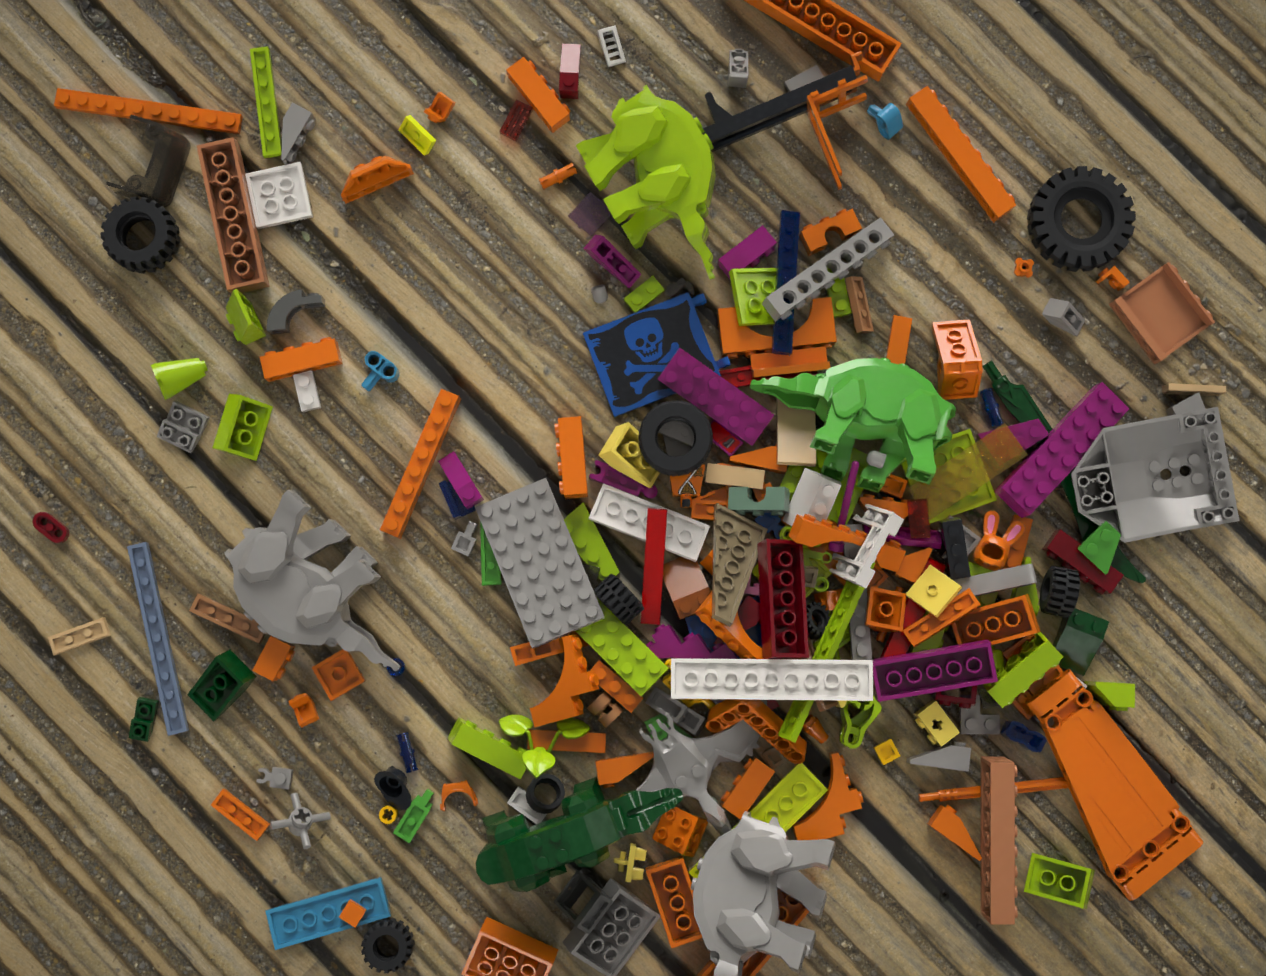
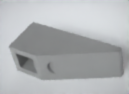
[281,102,316,165]

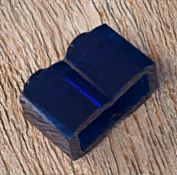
[1000,720,1047,753]

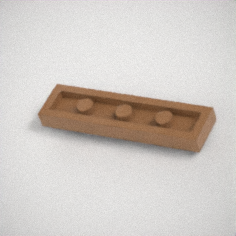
[189,594,265,644]

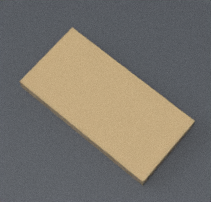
[776,398,816,467]

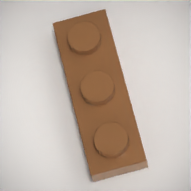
[845,276,874,334]

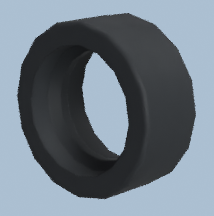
[526,773,565,814]

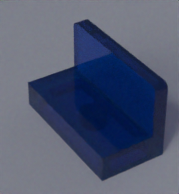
[439,480,476,520]

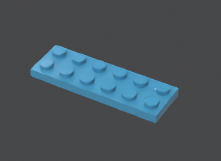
[265,877,391,950]

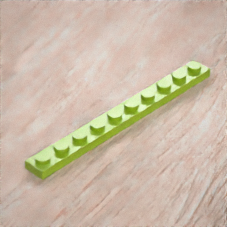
[778,562,875,743]

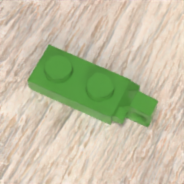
[393,789,435,843]

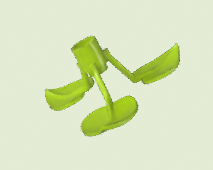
[498,715,591,779]

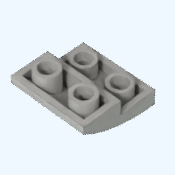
[156,401,210,453]

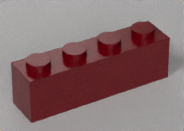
[1042,529,1124,595]

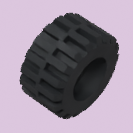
[1039,566,1080,618]
[594,574,644,625]
[361,918,414,974]

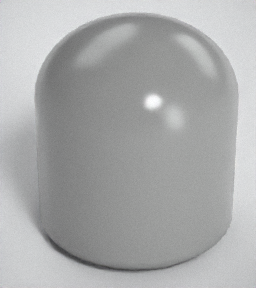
[591,284,608,303]
[867,450,886,469]

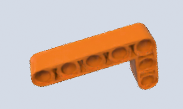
[706,699,807,764]

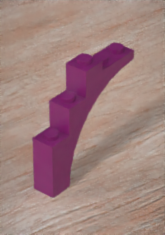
[646,624,739,659]

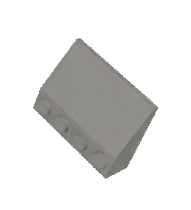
[563,878,661,976]

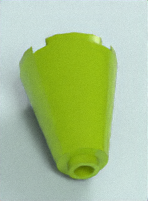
[151,358,208,400]

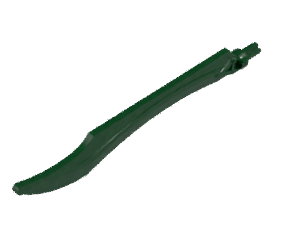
[982,360,1146,584]

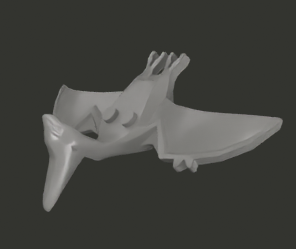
[636,700,767,835]

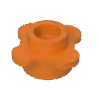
[1014,258,1034,278]

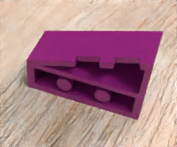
[977,418,1049,466]

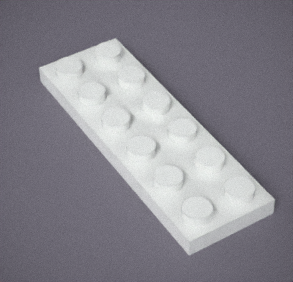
[589,483,710,562]

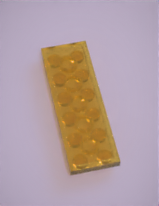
[907,423,1027,520]

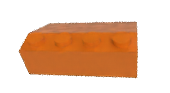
[461,917,558,976]

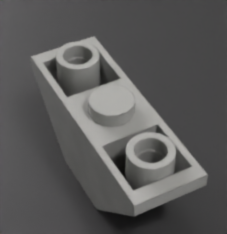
[727,49,749,88]

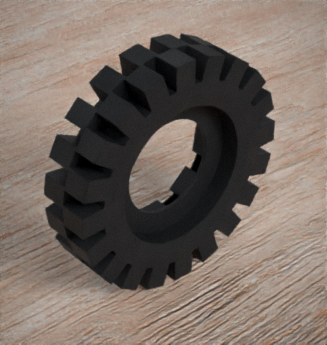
[1027,166,1136,272]

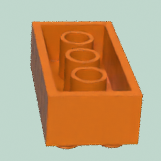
[555,416,588,499]
[952,594,1040,645]
[645,855,703,949]

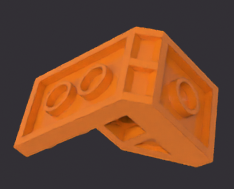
[931,320,983,400]

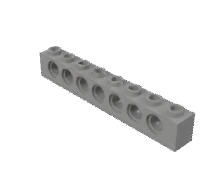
[762,217,894,322]

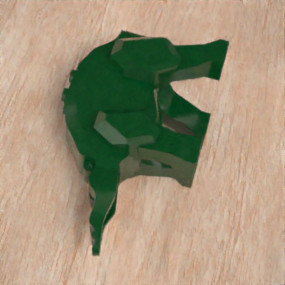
[475,777,683,892]

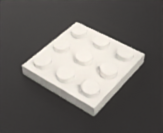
[245,162,313,229]

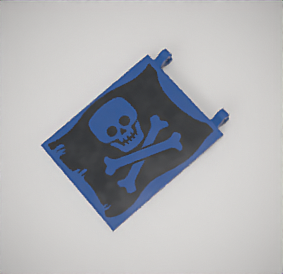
[583,292,731,417]

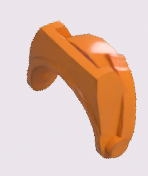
[440,780,479,811]

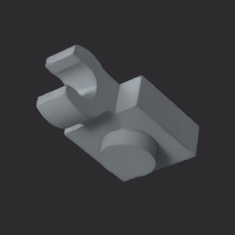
[451,521,478,557]

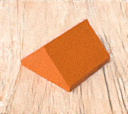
[865,586,906,632]

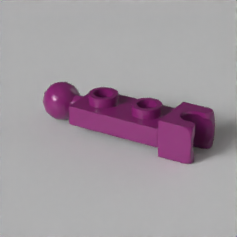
[589,460,658,499]

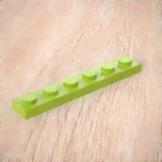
[250,46,282,158]

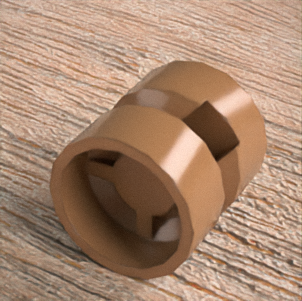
[587,691,623,728]

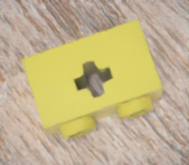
[914,700,960,747]

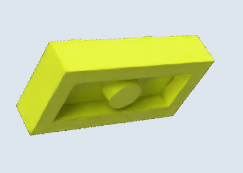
[398,115,436,156]

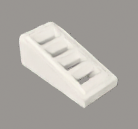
[597,25,626,67]

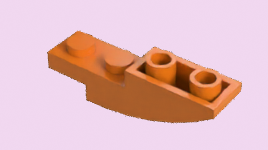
[510,631,588,666]

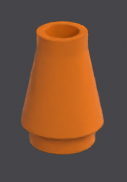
[802,714,829,744]

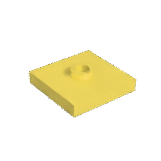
[906,565,962,618]

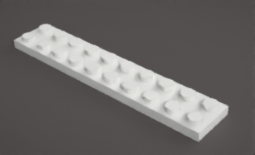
[671,658,873,701]

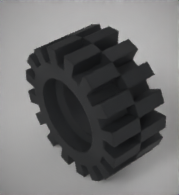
[806,602,831,640]

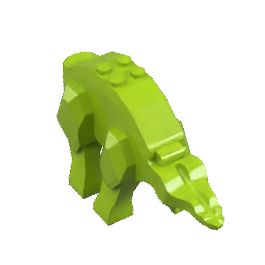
[576,85,716,280]

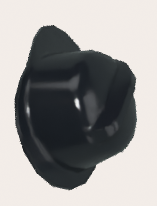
[374,766,412,810]

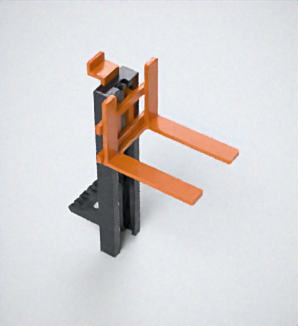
[702,51,868,190]

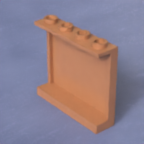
[1109,262,1215,365]

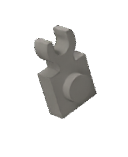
[256,767,294,790]

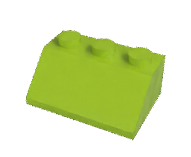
[212,393,273,461]

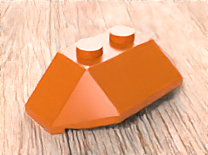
[341,156,414,204]

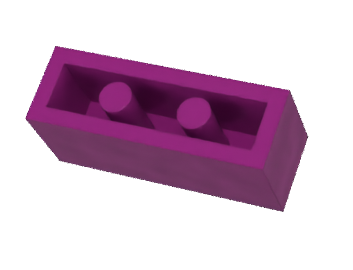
[717,225,777,279]

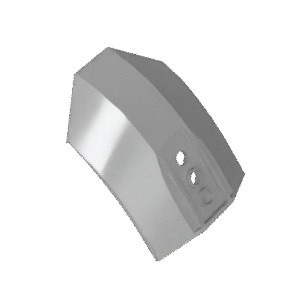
[1071,407,1239,543]

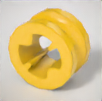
[379,805,398,824]

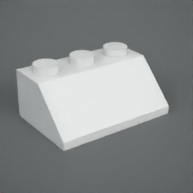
[783,468,841,526]

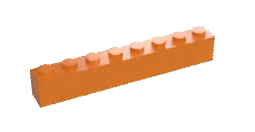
[906,86,1016,223]
[380,389,461,539]

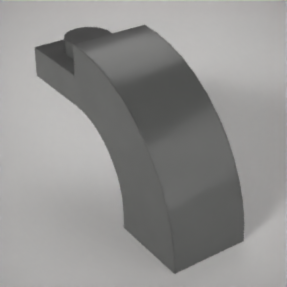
[267,290,326,335]

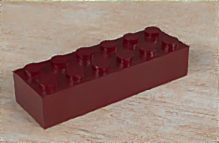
[757,539,809,660]

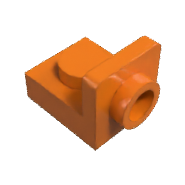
[1096,265,1130,291]

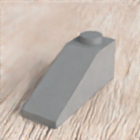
[906,741,971,772]

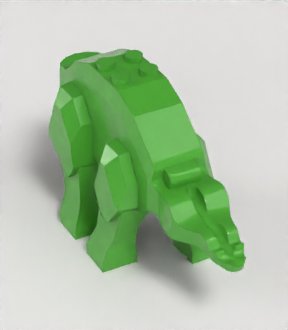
[750,358,956,493]

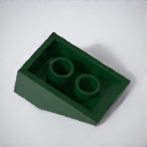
[1053,608,1109,676]
[187,650,257,722]

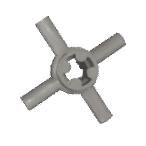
[270,793,331,849]

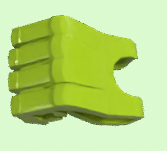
[839,695,882,749]

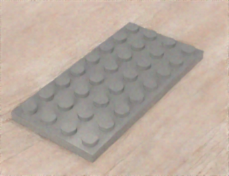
[475,478,605,649]

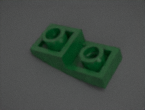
[129,697,159,742]

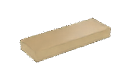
[1162,383,1226,396]
[705,463,765,490]
[48,617,111,656]

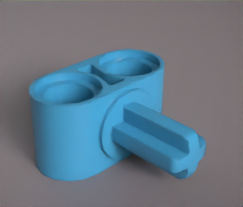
[867,103,903,140]
[361,351,400,391]

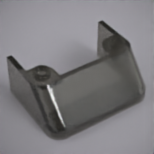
[106,115,191,208]

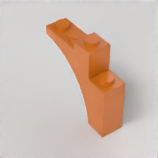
[530,634,599,727]
[792,751,864,840]

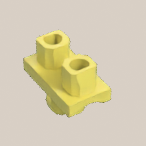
[613,843,647,882]

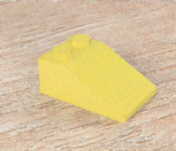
[599,422,660,488]

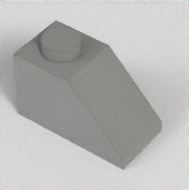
[1042,298,1085,336]

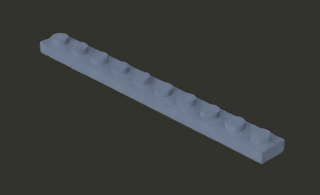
[127,542,189,736]

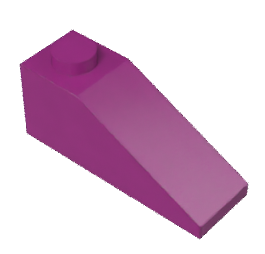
[583,235,641,288]
[438,451,484,510]

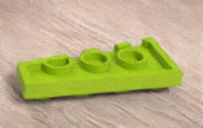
[564,502,620,581]

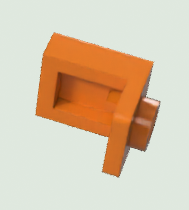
[424,92,456,123]
[814,589,843,611]
[288,693,319,728]

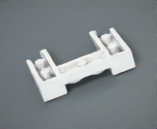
[829,504,904,589]

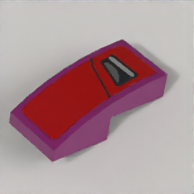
[710,420,743,457]

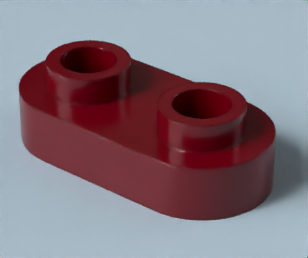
[32,512,69,543]

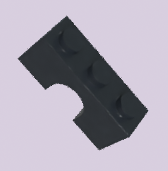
[939,517,971,580]

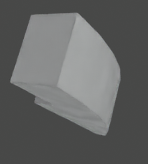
[645,686,707,736]

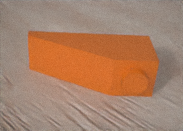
[728,444,787,475]
[595,752,654,788]
[927,805,982,861]

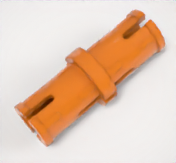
[539,163,577,190]

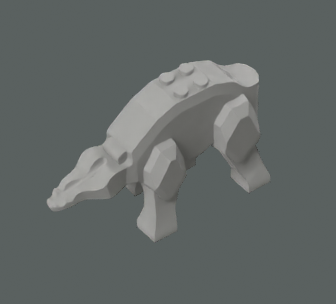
[224,490,401,671]
[691,811,836,976]

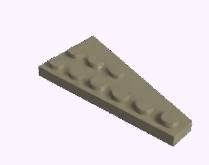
[712,503,768,627]

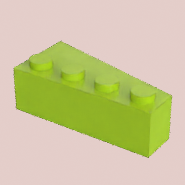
[983,632,1063,708]
[448,717,527,780]

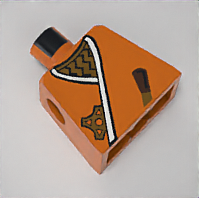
[669,465,705,508]

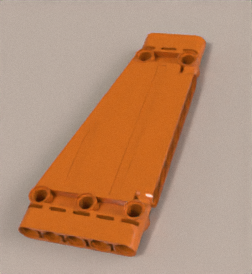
[1026,669,1203,901]

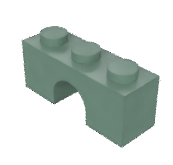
[728,487,790,516]

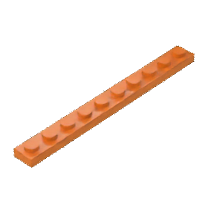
[54,88,243,134]

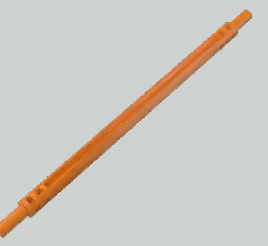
[918,777,1071,802]

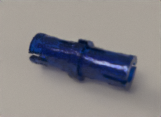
[980,388,1004,428]
[396,732,419,773]

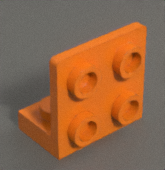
[652,807,708,857]

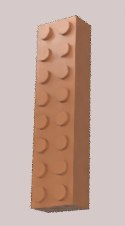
[196,137,270,294]
[981,756,1018,925]

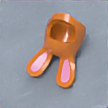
[973,511,1026,571]

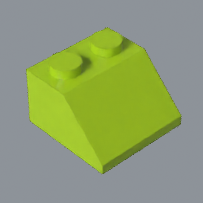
[1084,681,1135,711]

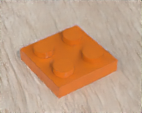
[312,649,366,701]

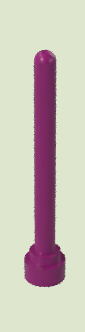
[828,461,859,552]

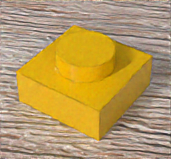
[873,738,900,765]

